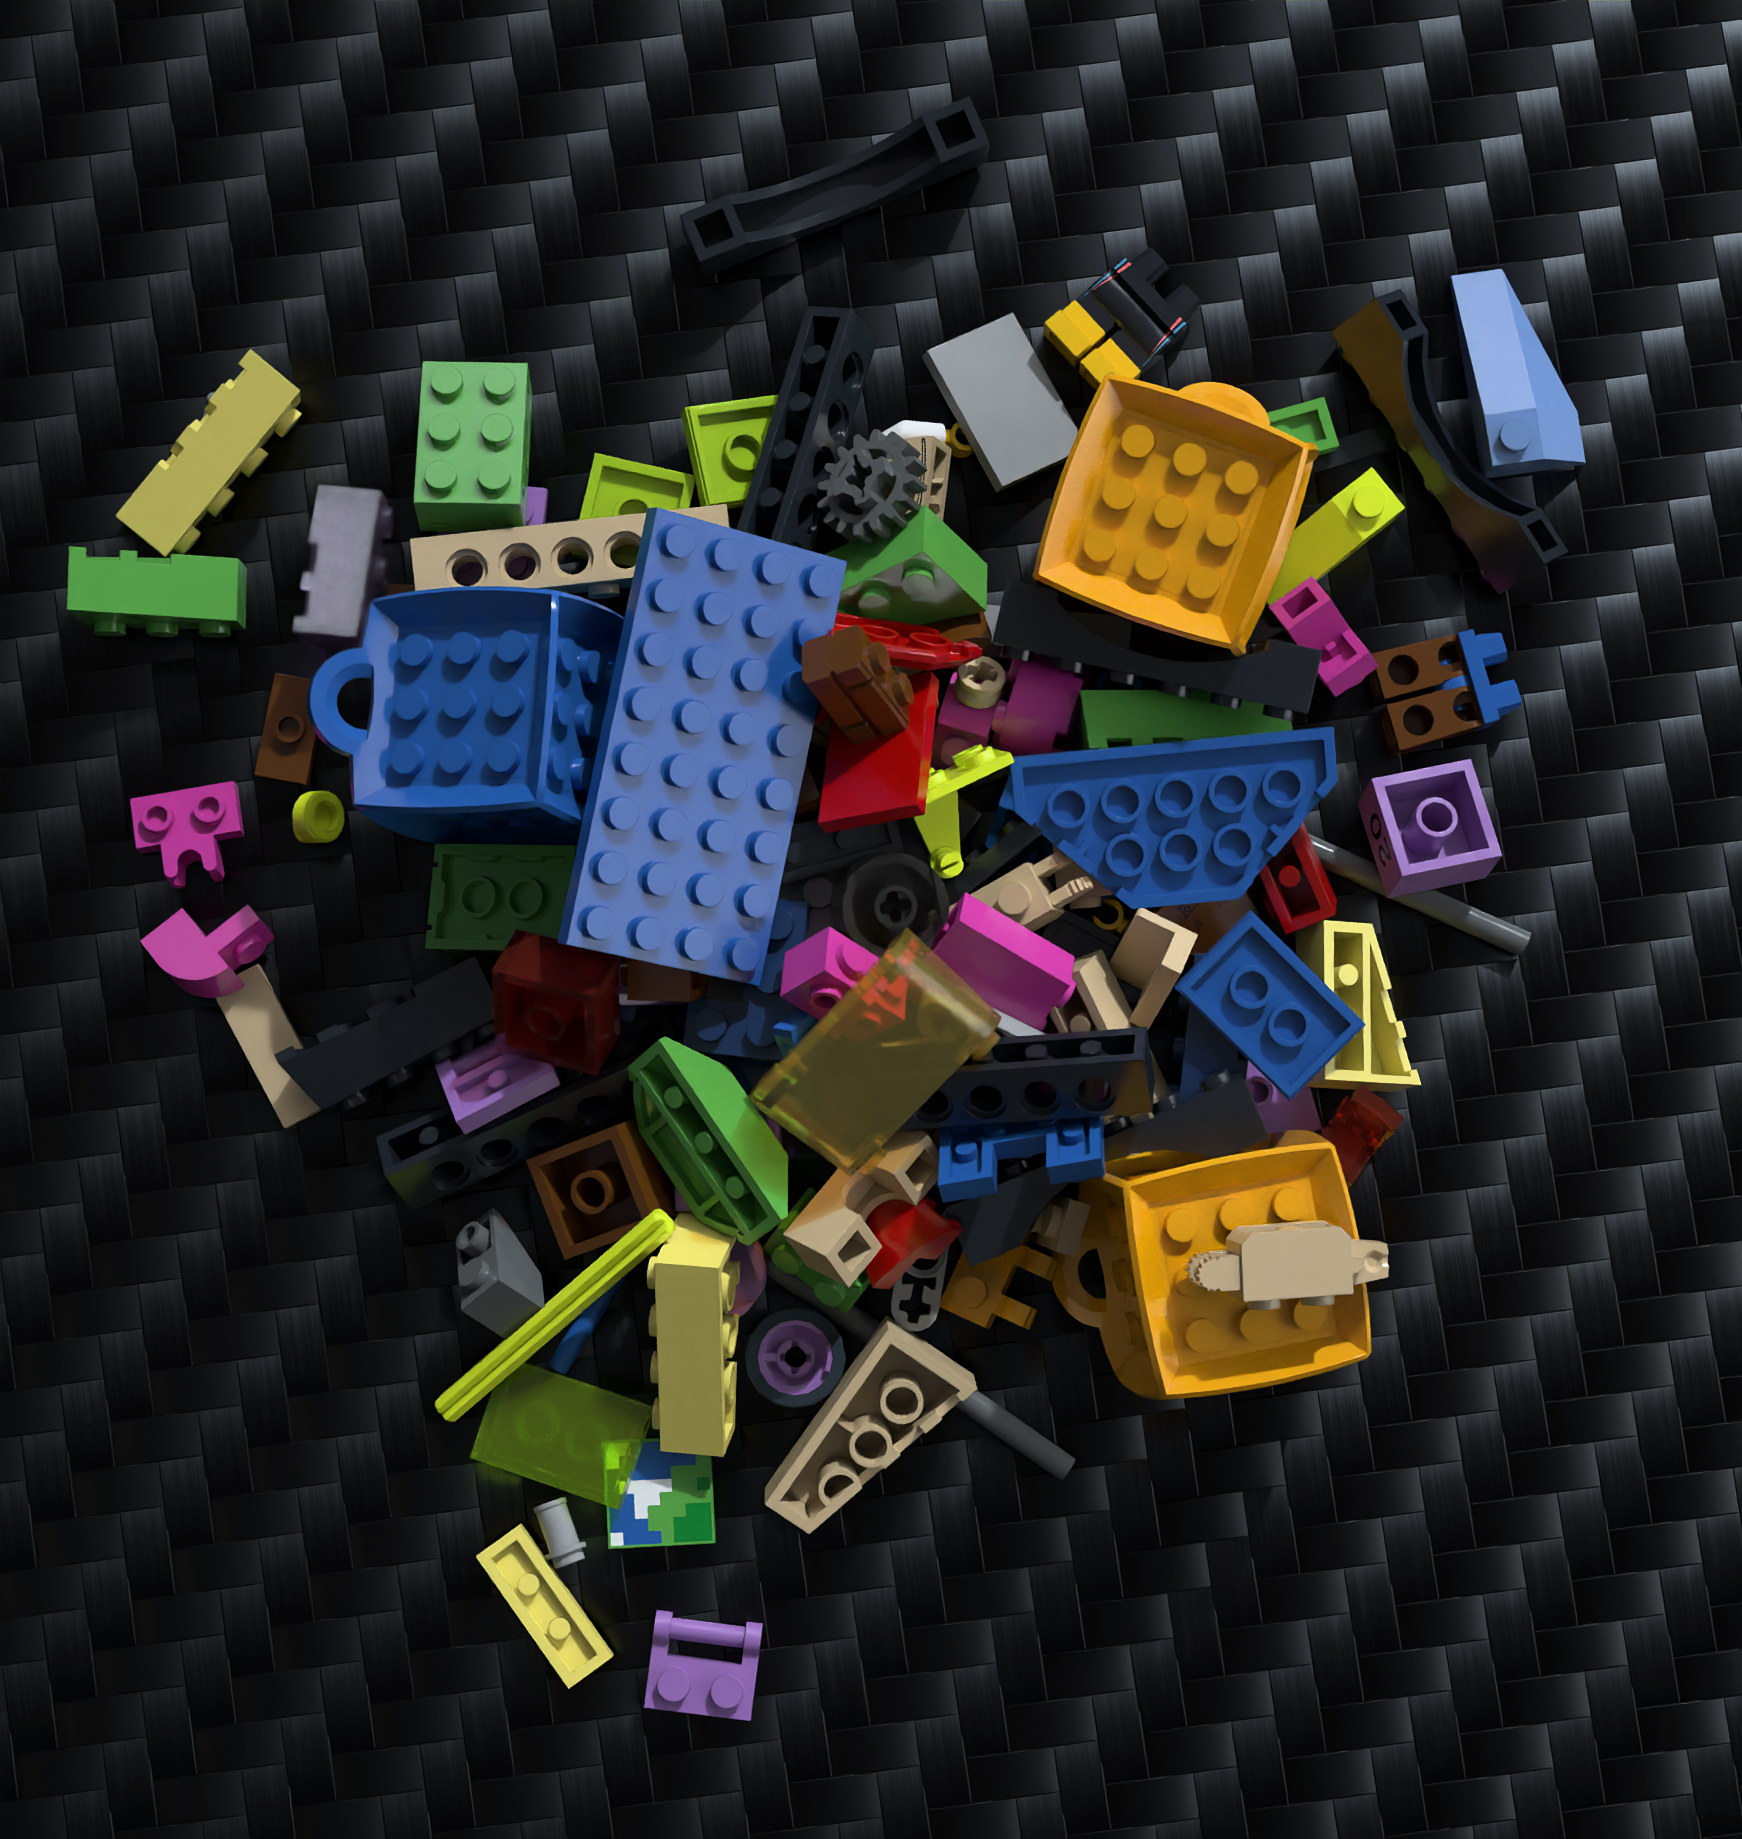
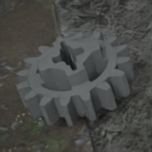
[817,429,928,545]

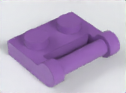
[435,1014,561,1134]
[644,1610,763,1721]

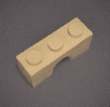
[783,1130,939,1287]

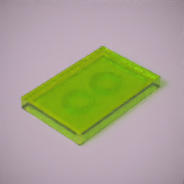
[470,1362,653,1509]

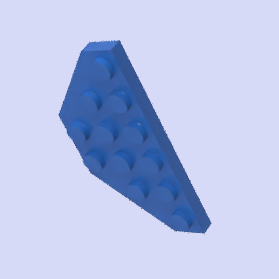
[1010,727,1338,909]

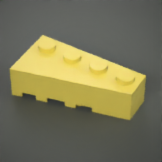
[116,349,302,558]
[647,1211,740,1457]

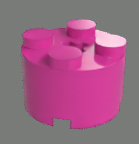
[991,653,1090,757]

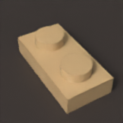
[1029,1194,1091,1257]

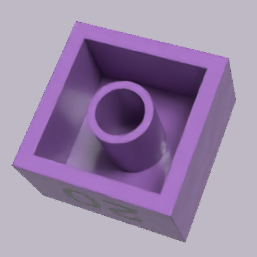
[1357,759,1502,898]

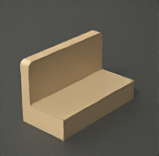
[1109,908,1198,1031]

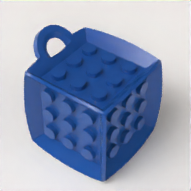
[306,586,625,846]

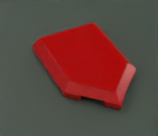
[827,612,983,671]

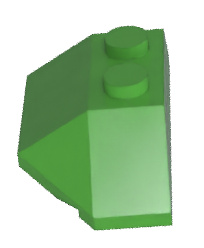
[627,1037,788,1246]

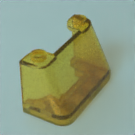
[748,927,1002,1177]

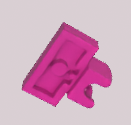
[130,781,244,888]

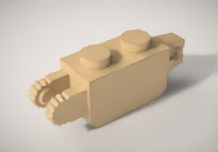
[912,850,1093,956]
[1184,1220,1389,1310]

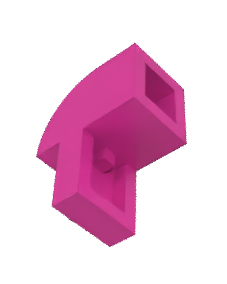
[1269,576,1379,697]
[930,669,1009,783]
[140,904,275,998]

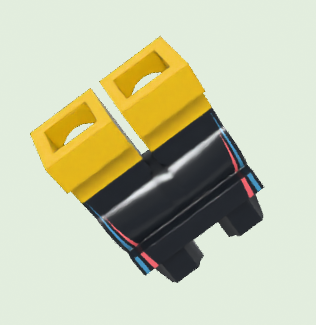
[1043,248,1201,392]

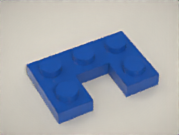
[938,1116,1105,1202]

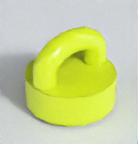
[292,791,345,843]

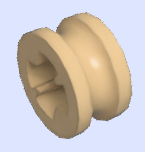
[954,656,1005,709]

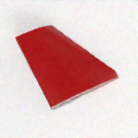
[865,1195,963,1290]

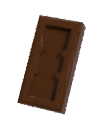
[254,673,318,786]

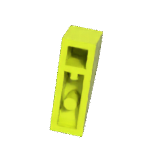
[1266,467,1405,614]

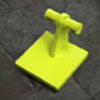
[913,744,1014,879]

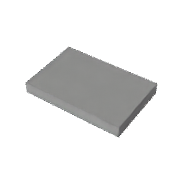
[922,313,1078,493]

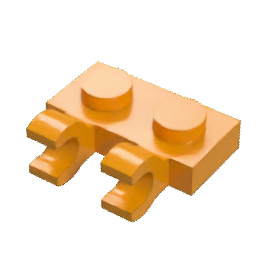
[939,1231,1059,1330]

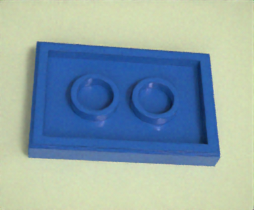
[1173,910,1366,1101]

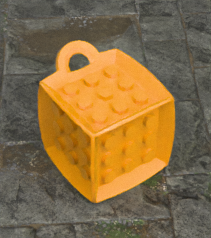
[1032,372,1319,657]
[1051,1130,1371,1400]

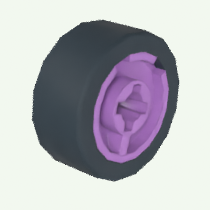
[745,1306,846,1409]

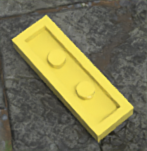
[476,1523,614,1689]

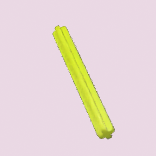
[435,1209,676,1422]

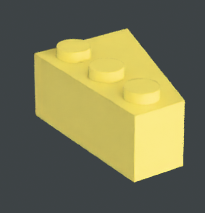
[1296,920,1421,1092]

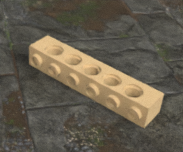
[410,504,730,599]

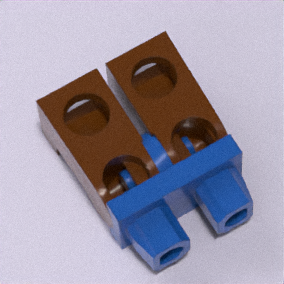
[1366,629,1522,758]

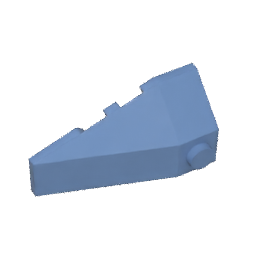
[1449,269,1586,478]

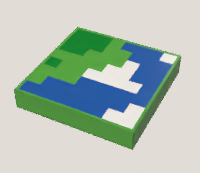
[604,1437,716,1549]

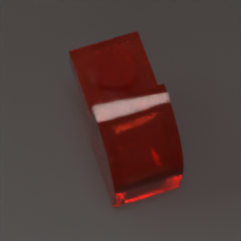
[1316,1084,1404,1188]

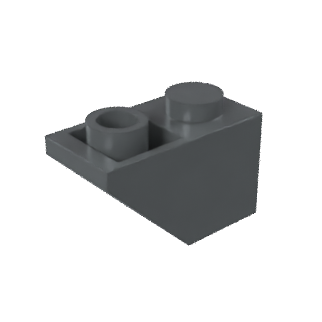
[455,1208,545,1339]

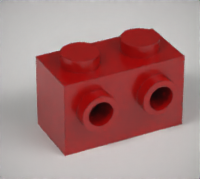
[1259,821,1337,934]

